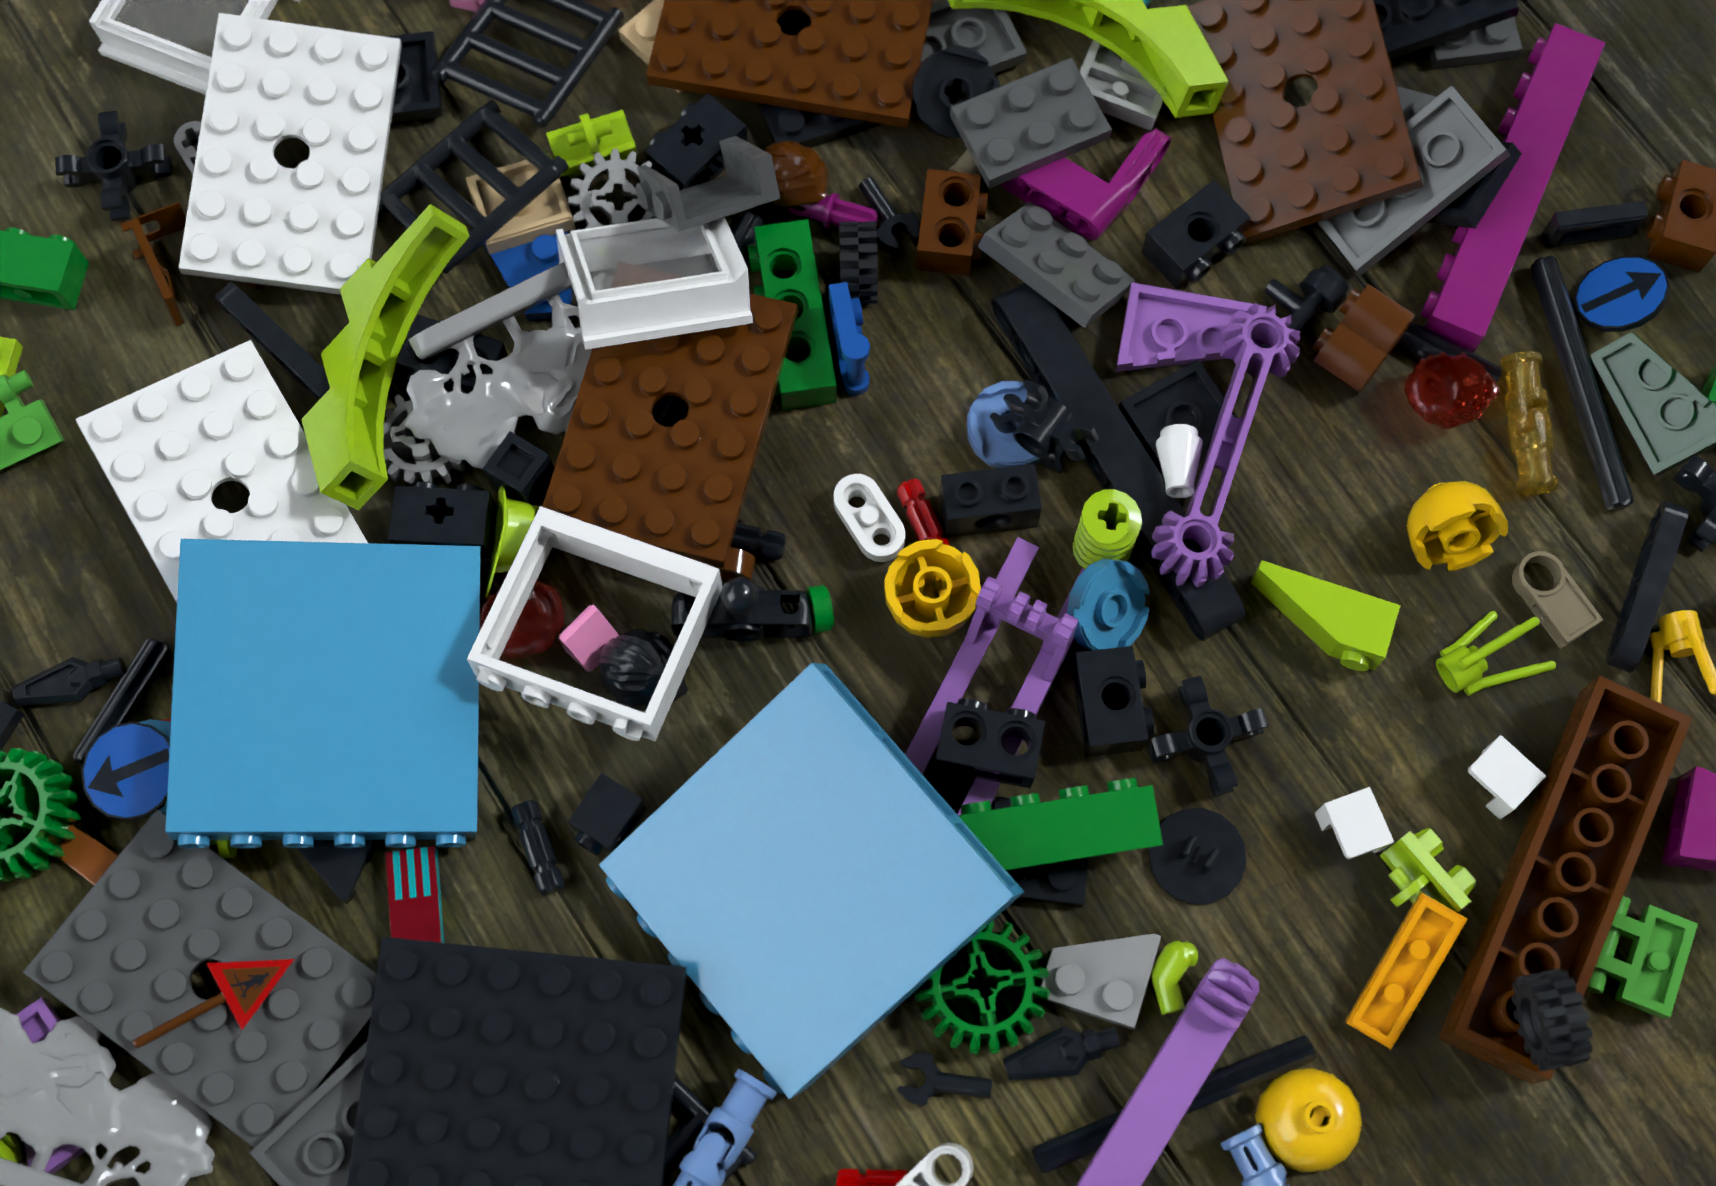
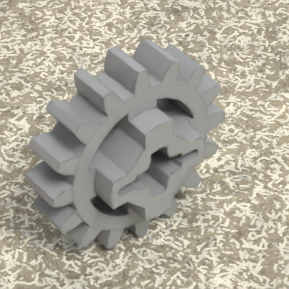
[568,149,658,229]
[384,394,466,487]

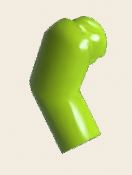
[1150,940,1198,1015]

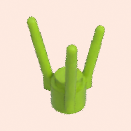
[1436,611,1556,696]

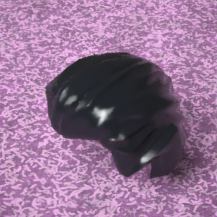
[598,628,688,710]

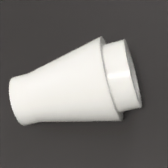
[1156,424,1203,498]

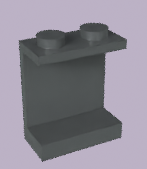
[636,136,780,232]

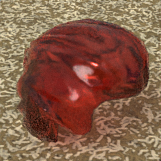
[1404,352,1500,429]
[480,581,565,659]

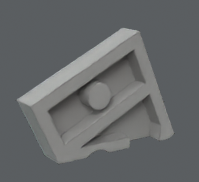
[1080,40,1163,131]
[1040,934,1161,1030]

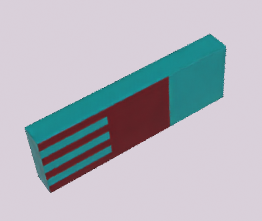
[385,846,445,943]

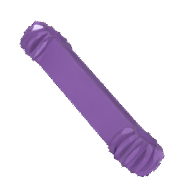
[1151,303,1300,588]
[1076,958,1259,1186]

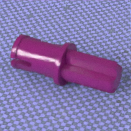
[787,193,877,229]

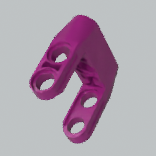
[999,129,1172,240]

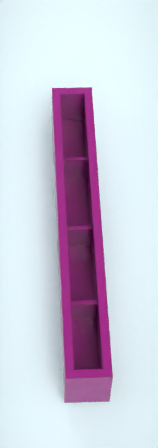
[1420,23,1606,353]

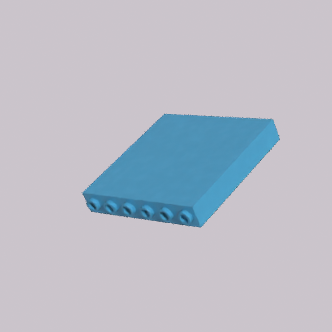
[165,538,480,849]
[599,663,1024,1099]

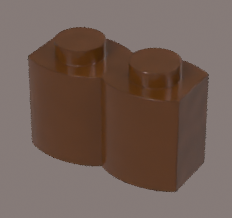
[1312,284,1415,394]

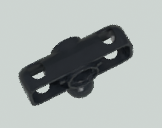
[671,577,813,642]

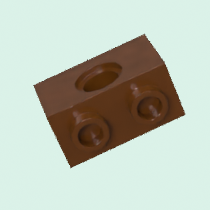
[1645,160,1716,273]

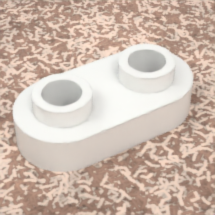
[834,474,905,562]

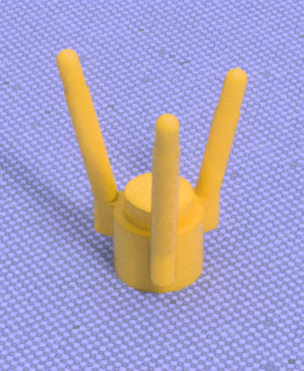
[1650,610,1716,703]

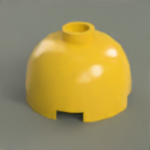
[1407,481,1508,571]
[884,539,981,638]
[1255,1068,1362,1173]

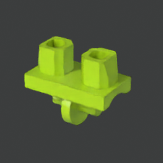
[546,110,637,178]
[1379,828,1476,912]

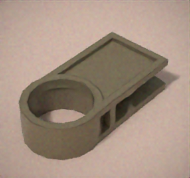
[1512,551,1603,649]

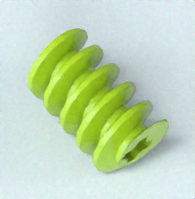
[1072,489,1142,569]

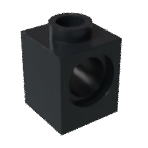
[483,431,554,505]
[568,773,647,856]

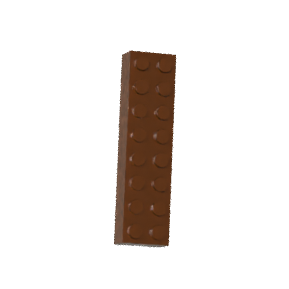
[1438,676,1693,1085]

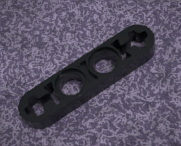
[213,282,330,401]
[1605,500,1689,673]

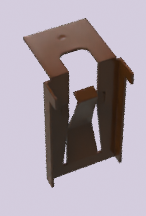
[120,202,186,326]

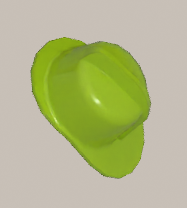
[484,486,540,598]

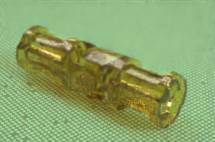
[1500,351,1559,496]

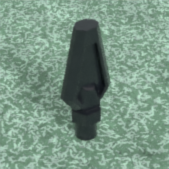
[12,657,127,706]
[1003,1027,1121,1081]

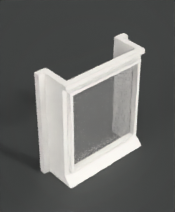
[89,0,300,95]
[556,217,753,350]

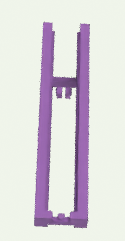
[905,537,1085,815]

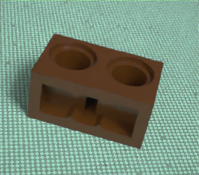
[916,169,988,276]

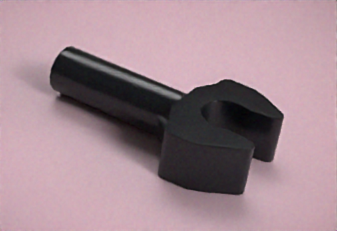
[858,177,919,256]
[897,1053,993,1106]

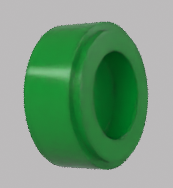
[805,584,834,634]

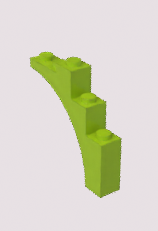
[948,0,1229,118]
[301,204,470,511]

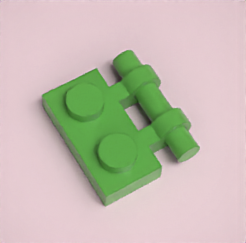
[0,370,65,471]
[1586,896,1698,1019]

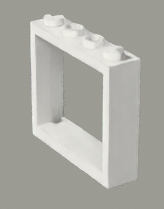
[467,506,723,741]

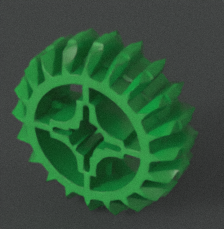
[0,748,82,882]
[914,920,1050,1055]

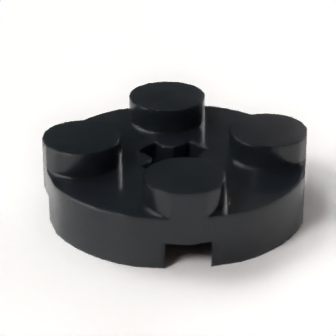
[912,46,1000,138]

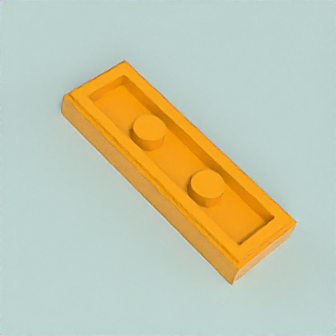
[1345,891,1467,1049]

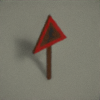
[133,959,294,1048]

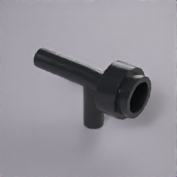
[1261,265,1349,348]

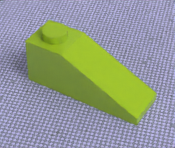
[1251,560,1400,671]

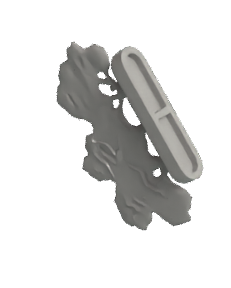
[404,262,614,469]
[0,1008,215,1186]

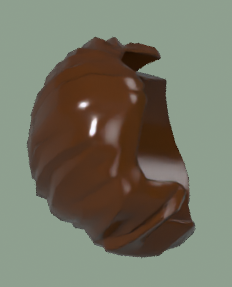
[764,141,828,207]

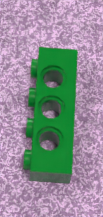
[747,219,837,411]

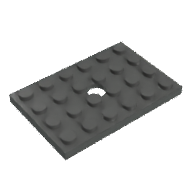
[23,810,377,1148]

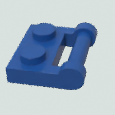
[829,282,870,396]

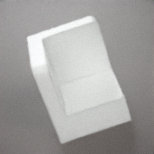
[1468,735,1546,819]
[1314,787,1394,859]

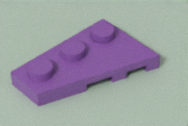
[1115,283,1267,372]

